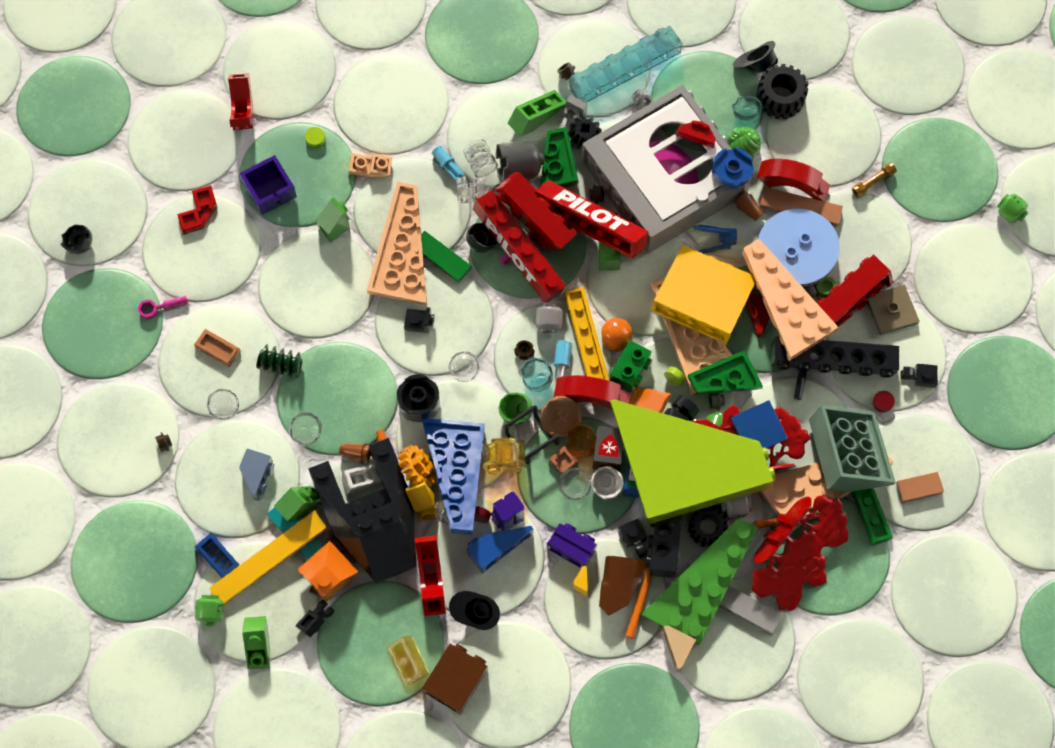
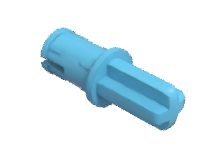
[431,145,464,181]

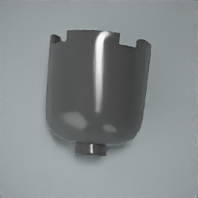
[495,141,544,182]

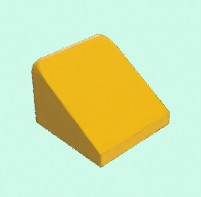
[406,482,435,512]
[573,566,588,596]

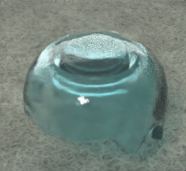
[732,96,763,124]
[521,358,554,392]

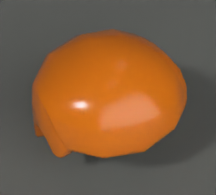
[601,318,632,351]

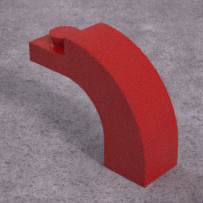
[228,73,254,130]
[757,159,830,201]
[553,375,631,410]
[415,535,446,617]

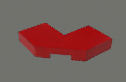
[177,185,217,235]

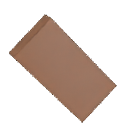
[194,329,241,367]
[896,472,944,503]

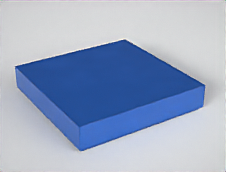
[730,400,788,449]

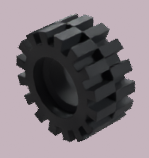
[688,506,728,547]

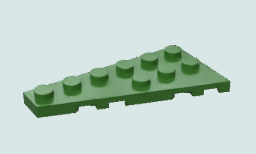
[641,518,758,645]

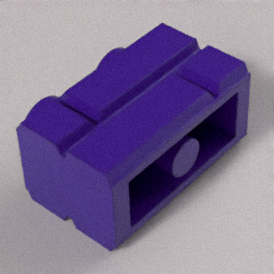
[491,492,524,531]
[547,523,597,568]

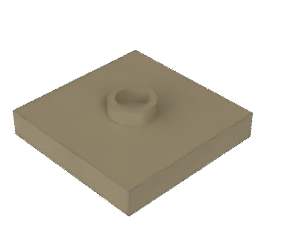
[866,285,920,335]

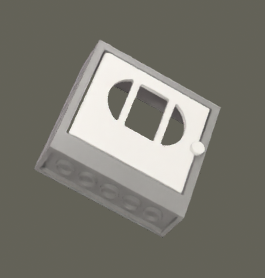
[581,85,752,254]

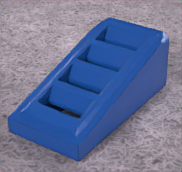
[194,533,240,578]

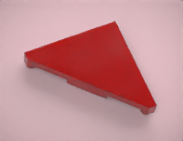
[745,292,770,338]

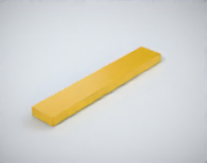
[564,287,610,407]
[209,510,328,605]

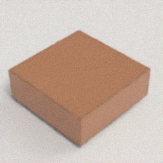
[548,446,578,477]

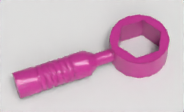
[138,296,188,320]

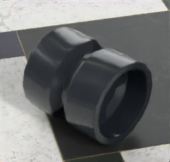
[663,395,699,421]

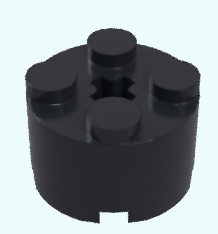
[397,374,440,422]

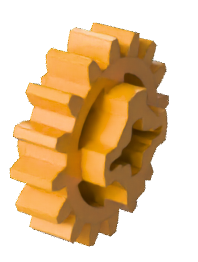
[398,445,437,487]

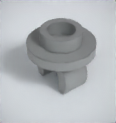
[631,88,653,109]

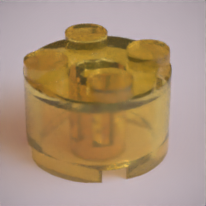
[482,438,526,475]

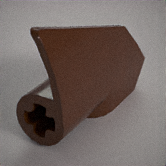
[599,556,646,616]

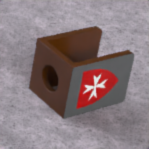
[592,426,624,472]

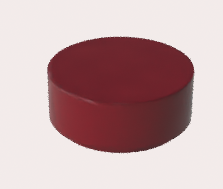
[872,391,895,413]
[474,506,491,523]

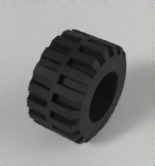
[756,64,808,119]

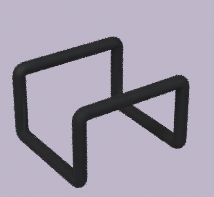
[504,405,559,464]

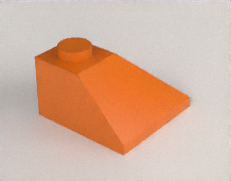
[297,541,359,602]

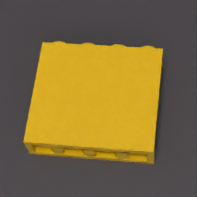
[651,245,756,344]

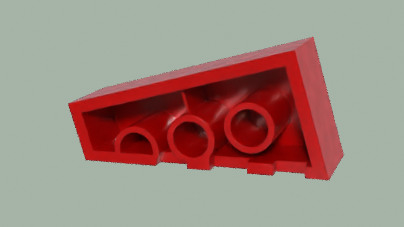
[495,172,577,251]
[817,254,894,327]

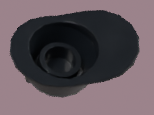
[733,41,778,72]
[449,590,500,630]

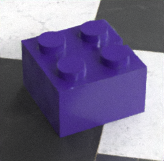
[239,155,297,215]

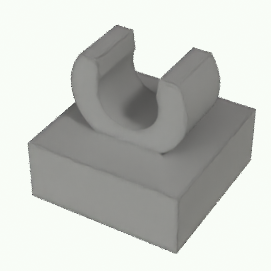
[564,95,587,122]

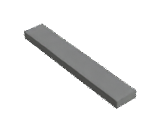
[665,552,782,635]

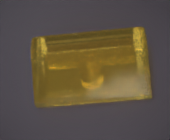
[387,636,429,686]

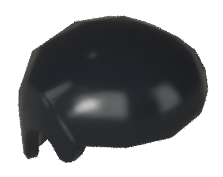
[466,223,497,253]
[60,224,92,255]

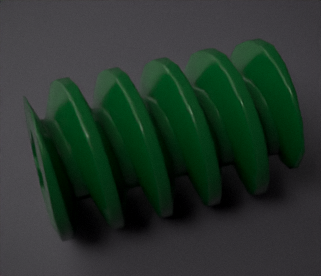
[256,344,303,378]

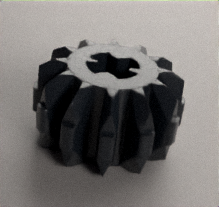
[568,115,602,149]

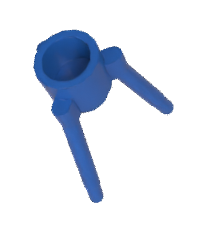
[693,225,737,254]

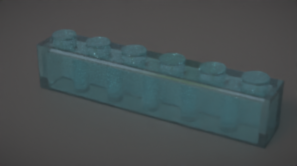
[569,26,683,103]

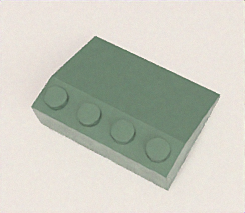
[809,405,896,492]

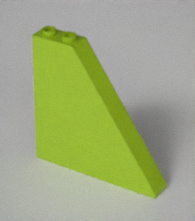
[610,399,776,525]

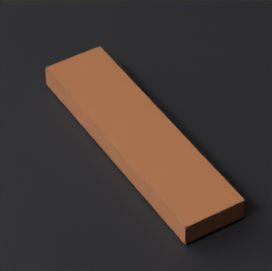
[759,187,843,227]

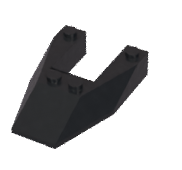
[308,438,417,583]

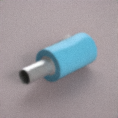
[554,340,572,380]

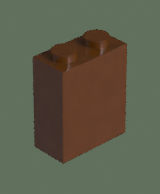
[422,643,488,715]

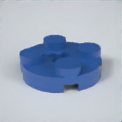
[712,148,754,189]

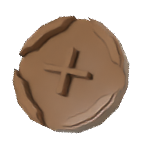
[540,396,582,438]

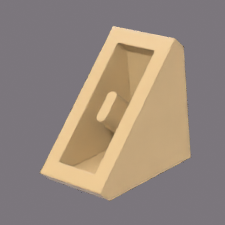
[662,625,696,672]

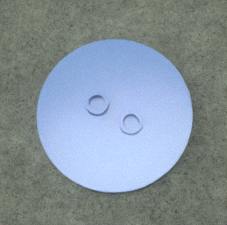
[758,209,839,287]

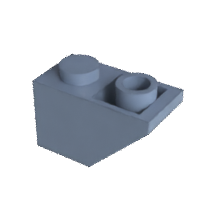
[239,448,275,500]

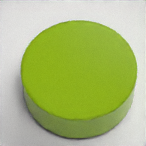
[305,127,326,148]
[664,367,686,387]

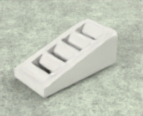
[342,463,382,495]

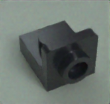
[404,307,435,333]

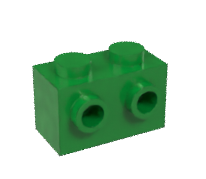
[609,340,653,392]

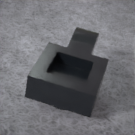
[900,364,938,387]
[618,518,648,559]
[295,600,335,638]

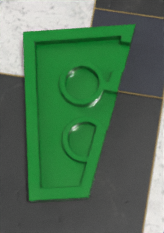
[540,127,579,187]
[687,350,763,395]

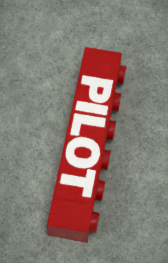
[536,180,649,259]
[473,190,566,303]

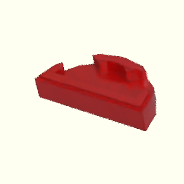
[676,120,716,148]

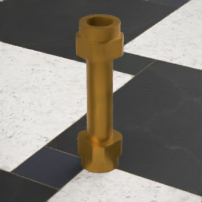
[851,163,897,198]

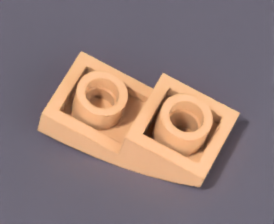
[348,153,392,177]

